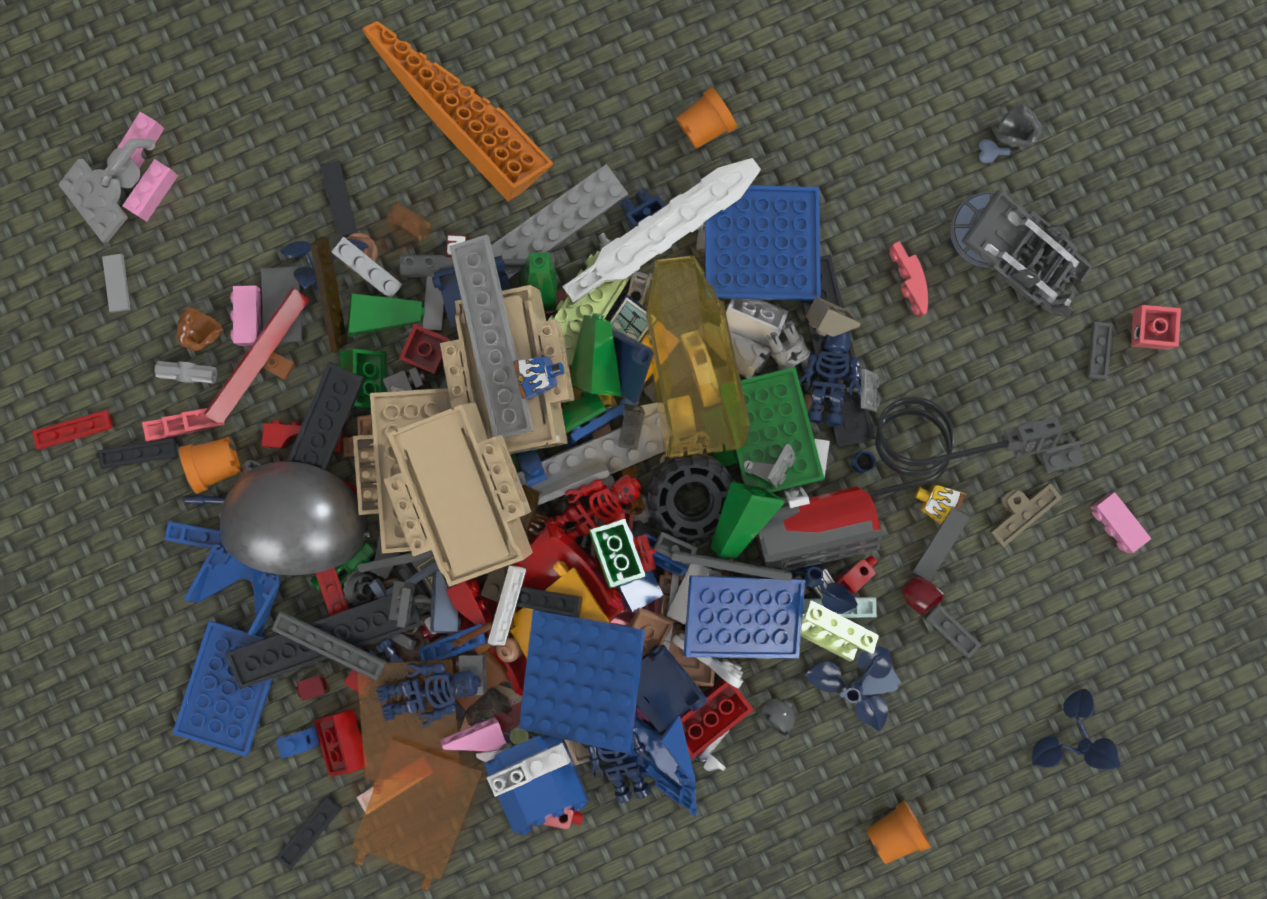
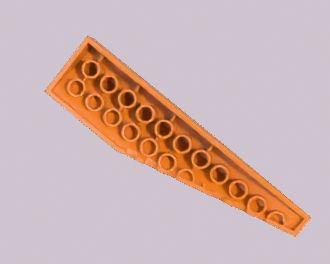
[362,21,554,202]

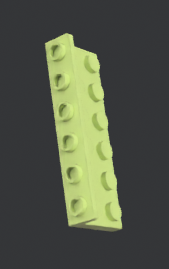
[548,251,632,367]

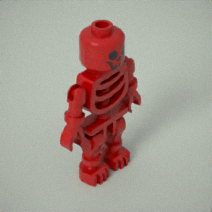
[545,475,641,541]

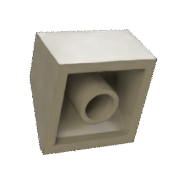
[805,296,861,337]

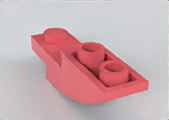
[889,241,928,318]

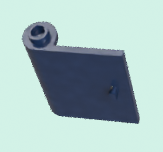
[432,255,511,328]
[612,328,653,404]
[636,644,707,732]

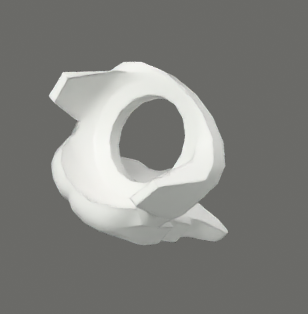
[698,730,730,771]

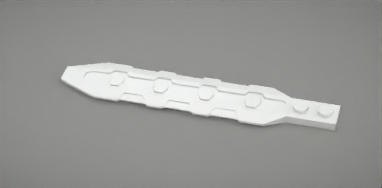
[563,158,761,304]

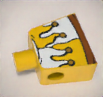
[915,485,966,525]

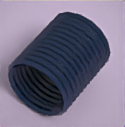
[851,451,876,473]

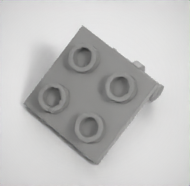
[835,369,879,412]
[744,444,796,488]

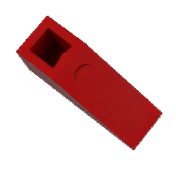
[446,578,495,635]

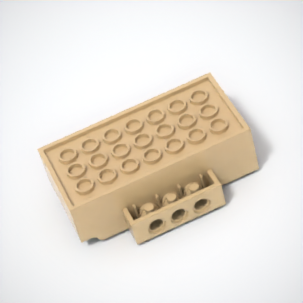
[440,285,574,455]
[353,388,451,553]
[383,402,533,587]

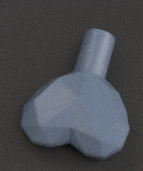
[979,139,1010,163]

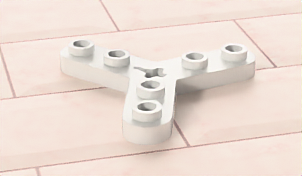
[672,633,743,688]

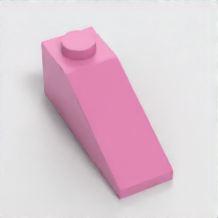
[440,717,506,751]

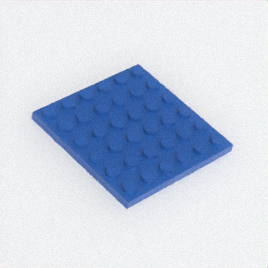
[705,185,821,301]
[519,610,645,753]

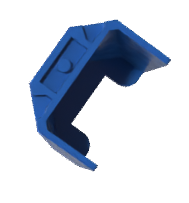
[484,735,590,836]

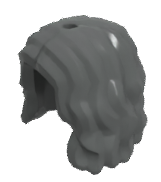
[996,104,1042,147]

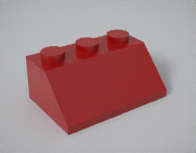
[313,709,369,777]

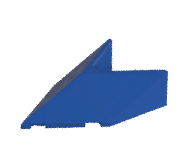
[184,543,281,636]
[627,715,697,817]

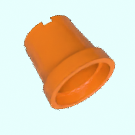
[676,86,738,149]
[179,437,241,494]
[866,800,931,864]

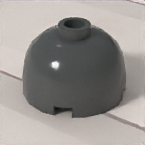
[755,699,795,737]

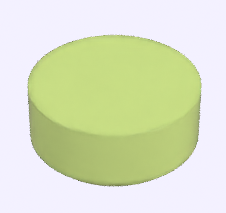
[510,726,530,745]

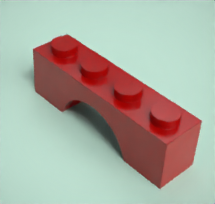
[262,420,345,453]

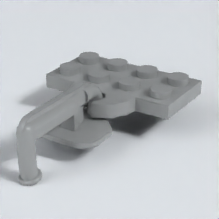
[58,139,155,243]

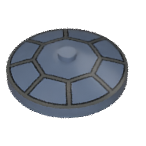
[950,192,1020,268]

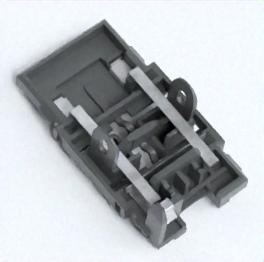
[961,190,1093,317]

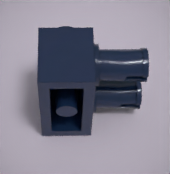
[620,188,666,230]

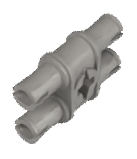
[766,322,815,379]

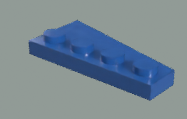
[566,398,639,449]

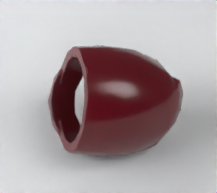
[902,577,945,616]

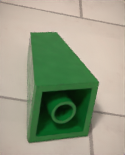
[519,252,558,311]
[347,294,425,338]
[570,313,621,396]
[710,482,784,559]

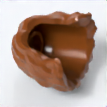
[176,307,223,351]

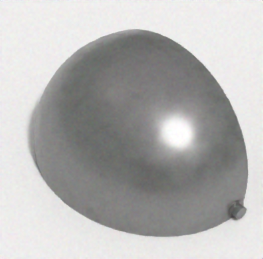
[219,462,371,575]

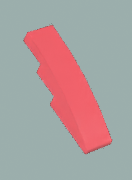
[142,408,225,442]

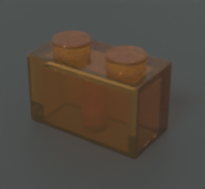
[386,202,432,243]

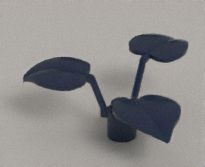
[280,239,369,290]
[792,564,858,614]
[805,646,892,731]
[1032,689,1121,769]

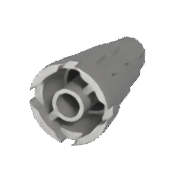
[698,321,771,379]

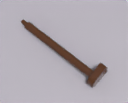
[451,618,515,647]

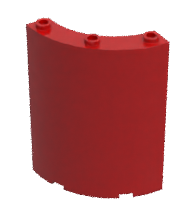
[458,524,625,696]

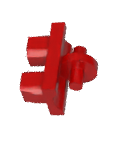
[632,534,656,572]

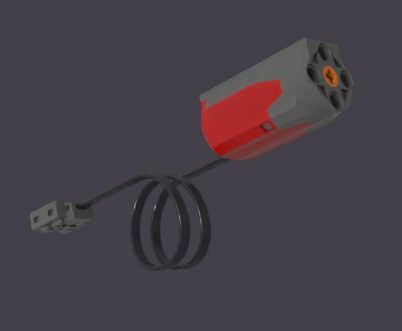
[755,397,1063,571]

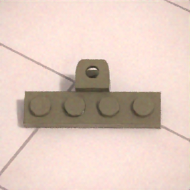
[989,483,1062,547]

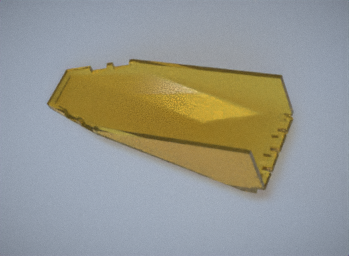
[646,256,750,458]

